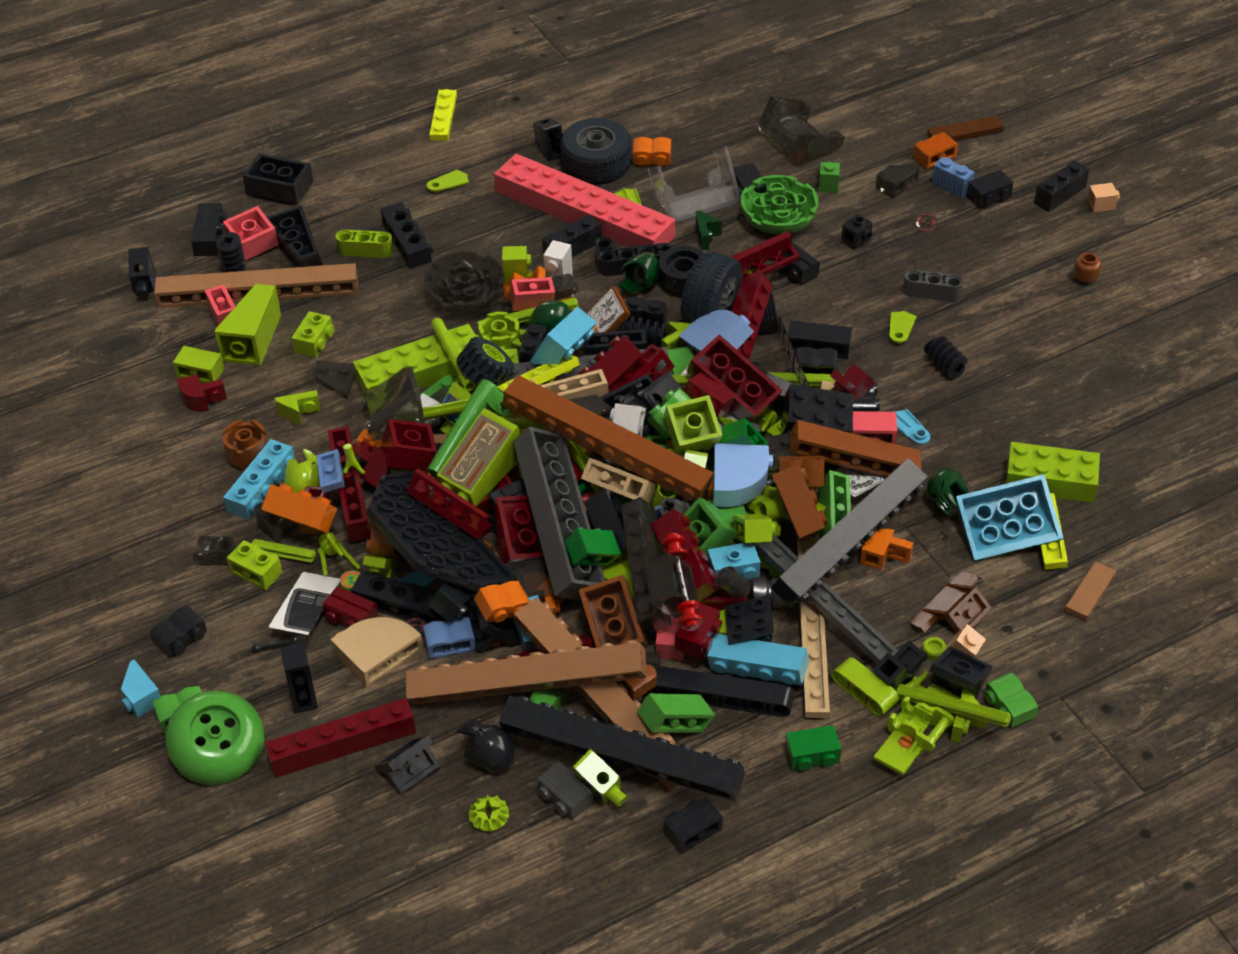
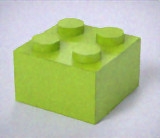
[664,395,723,455]

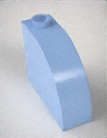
[679,310,754,354]
[713,443,773,507]

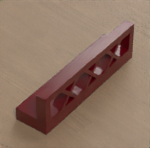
[731,231,800,278]
[608,344,675,393]
[407,469,493,540]

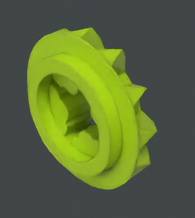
[469,794,509,831]

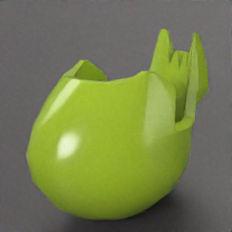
[284,449,320,493]

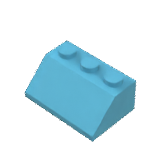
[530,307,597,364]

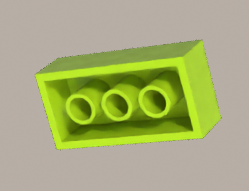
[1005,442,1100,503]

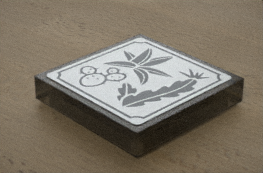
[826,466,886,505]

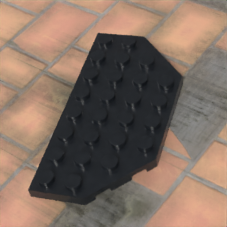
[366,471,517,592]

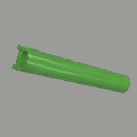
[427,379,512,478]

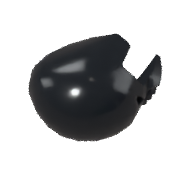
[457,720,515,774]

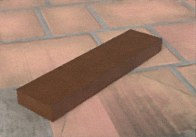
[927,116,1004,141]

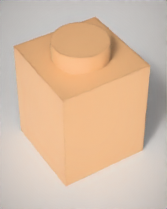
[1087,183,1120,213]
[944,624,986,657]

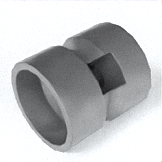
[752,578,787,608]

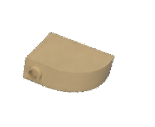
[330,617,423,687]

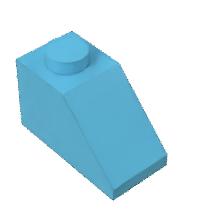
[121,660,161,718]

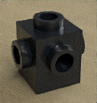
[841,214,873,248]

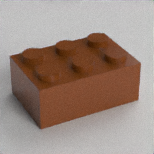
[772,464,828,542]
[579,575,648,648]

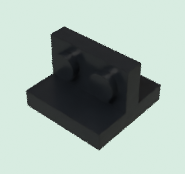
[467,592,519,652]
[929,646,993,700]
[375,735,441,794]

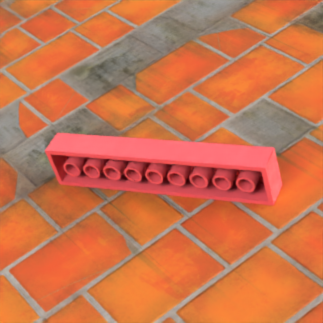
[494,154,675,247]

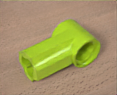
[743,494,785,520]

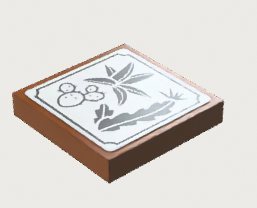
[586,286,631,333]

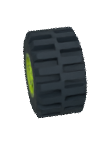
[456,337,515,386]

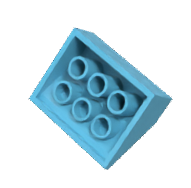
[955,474,1063,561]

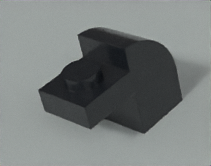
[872,640,928,690]

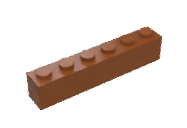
[789,420,922,477]

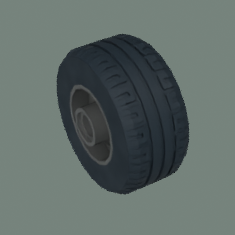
[560,118,632,184]
[681,251,743,323]

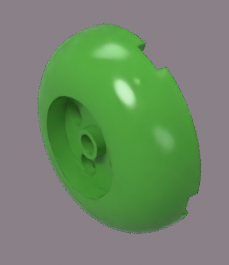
[741,175,818,235]
[165,691,265,786]

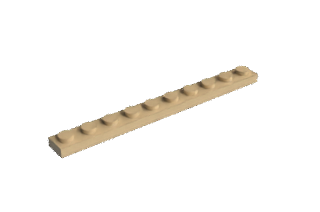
[796,535,830,718]

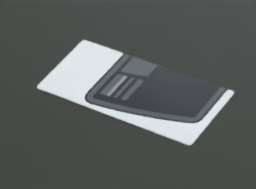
[269,572,340,635]

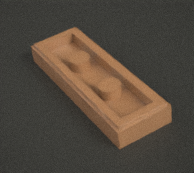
[1065,561,1116,621]

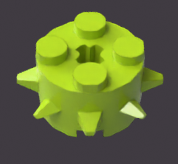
[475,312,526,353]

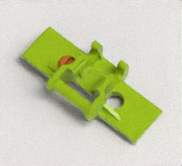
[873,683,961,775]

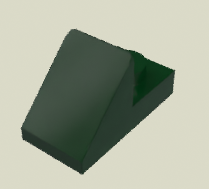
[695,210,722,251]

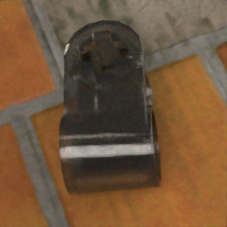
[254,502,296,543]
[193,535,237,566]

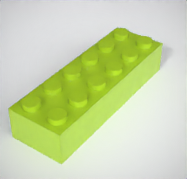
[353,324,477,406]

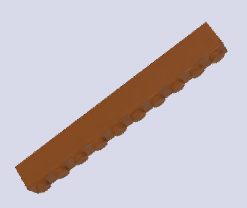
[503,375,713,502]

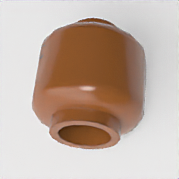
[1073,253,1102,283]

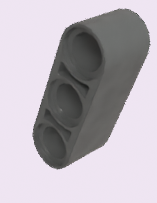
[903,270,963,302]

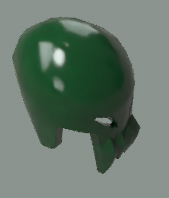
[619,252,659,295]
[523,300,571,333]
[926,468,969,516]

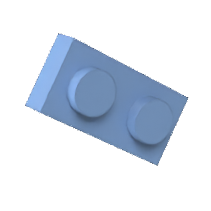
[316,449,345,493]

